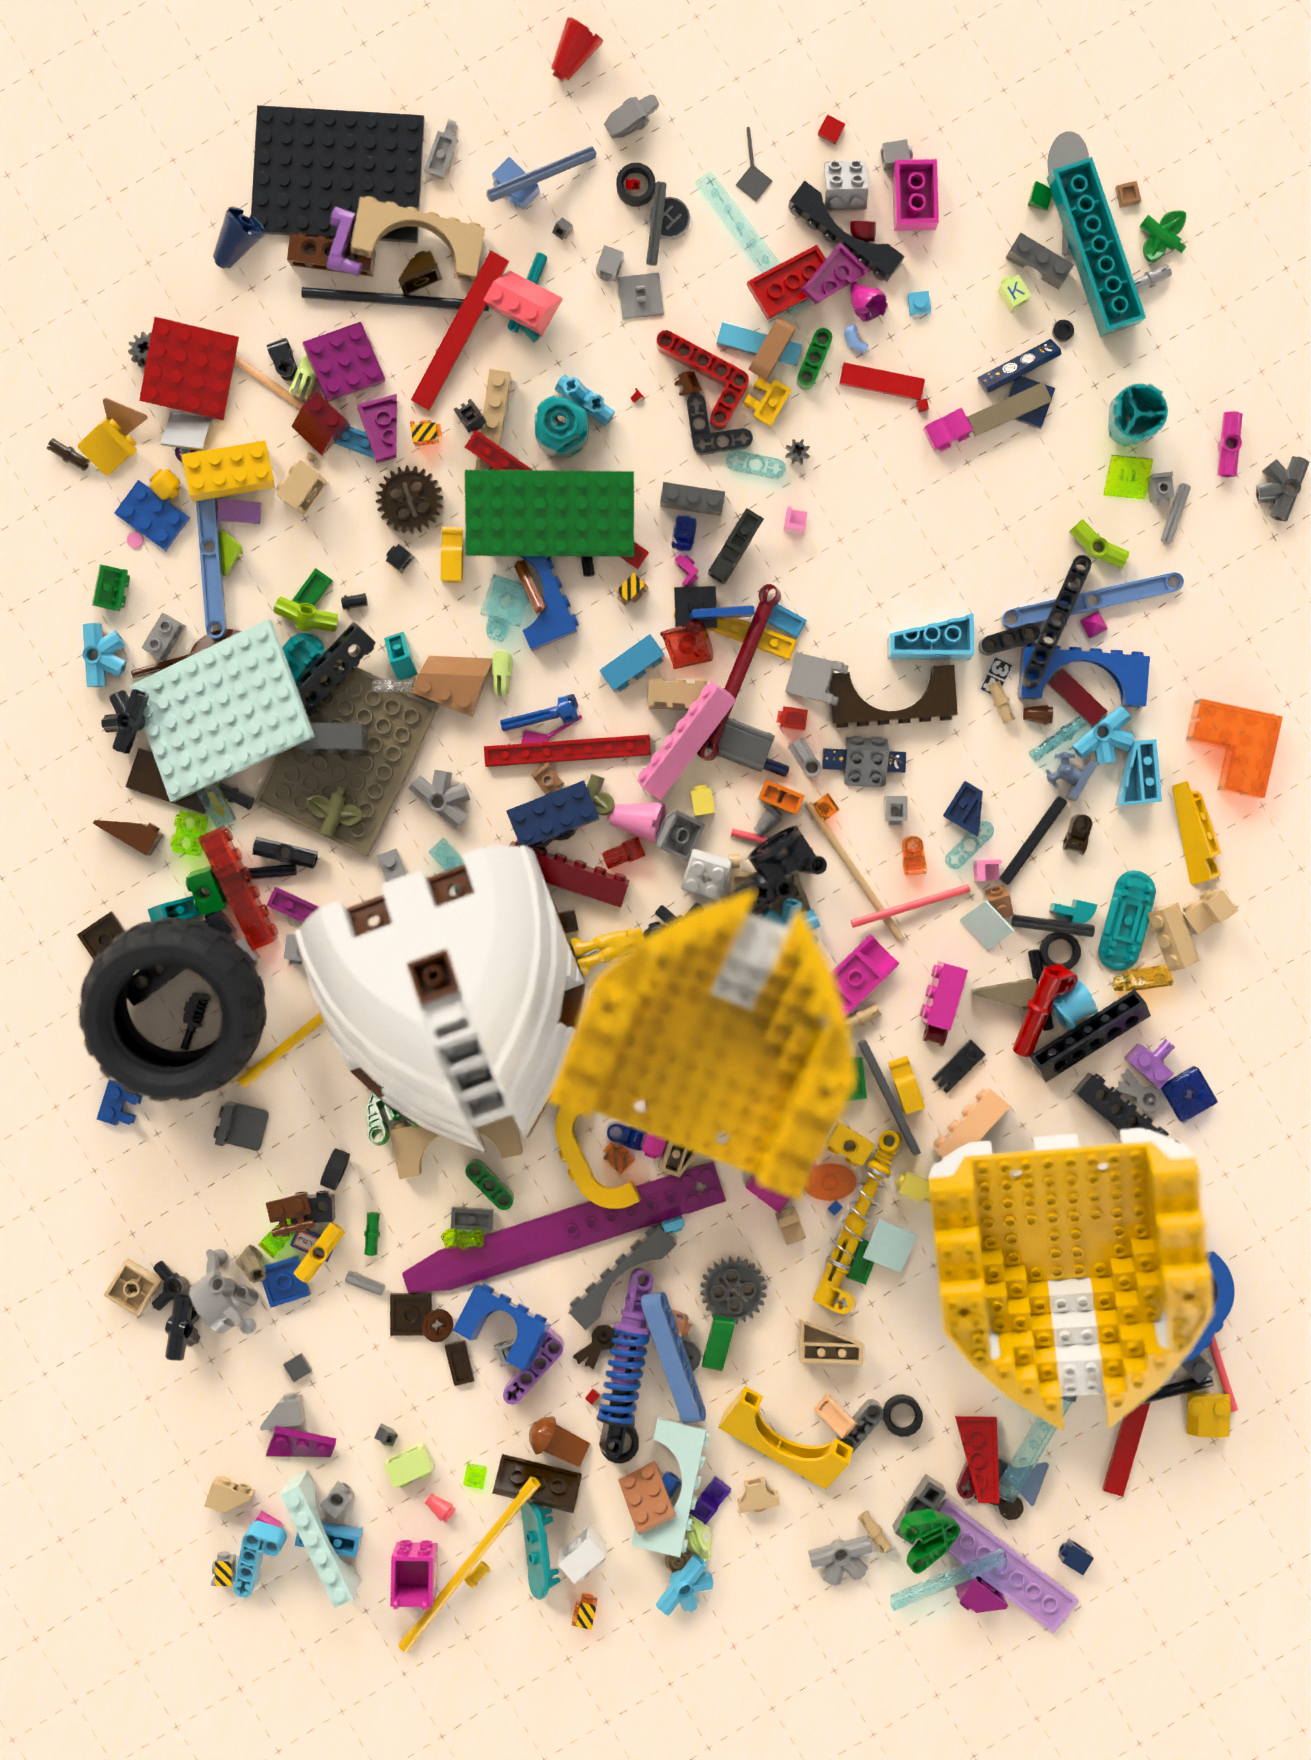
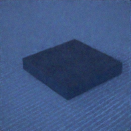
[1008,376,1056,429]

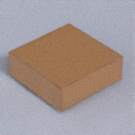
[1115,181,1142,208]

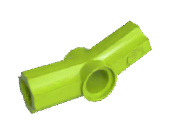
[1069,519,1130,569]
[273,596,338,632]

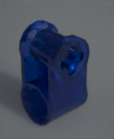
[606,1121,647,1151]

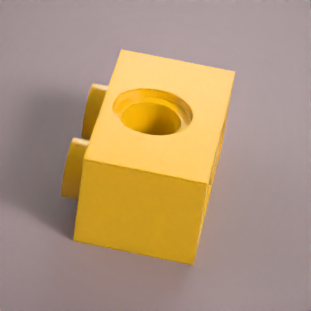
[826,1122,875,1166]

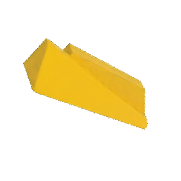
[1172,781,1222,885]

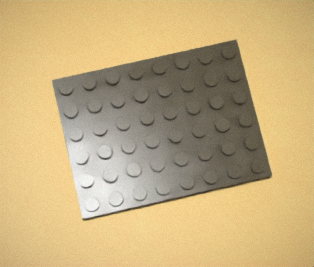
[254,660,439,856]

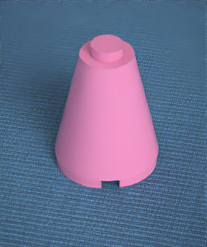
[607,802,667,844]

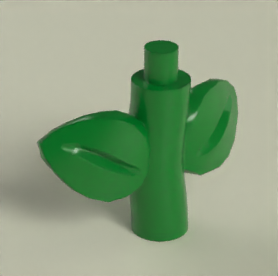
[1139,210,1187,263]

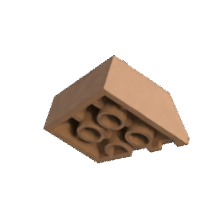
[411,655,493,717]

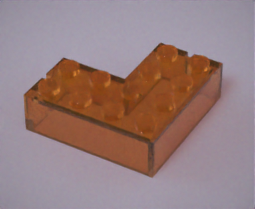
[1186,699,1283,799]

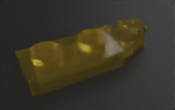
[1112,965,1174,991]

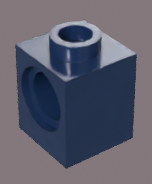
[1058,1538,1094,1575]

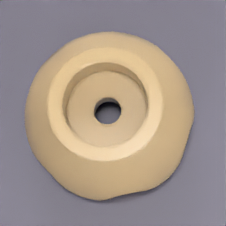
[665,1551,691,1573]

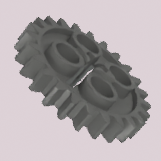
[700,1255,767,1324]

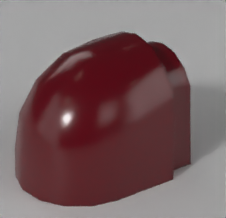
[850,221,876,243]

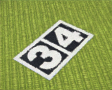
[978,655,1015,697]

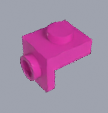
[674,554,699,587]

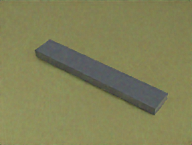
[857,1039,921,1156]

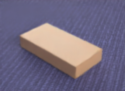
[813,1394,858,1439]

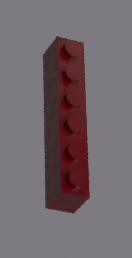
[509,840,630,908]

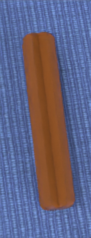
[514,560,546,614]

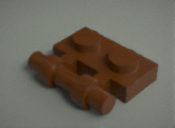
[265,1192,315,1237]

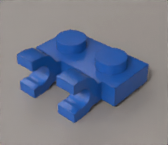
[96,1079,143,1126]

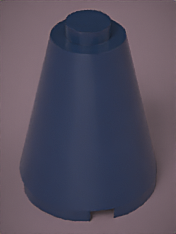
[213,206,265,269]

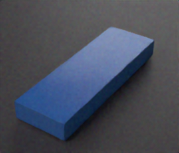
[689,605,755,621]

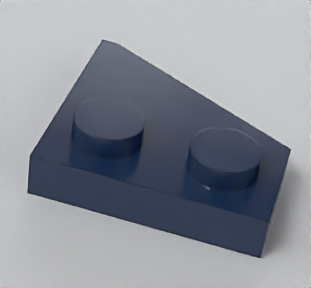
[943,781,983,837]

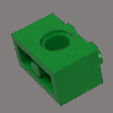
[185,865,229,916]

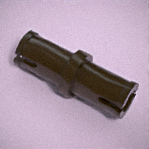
[46,438,91,471]

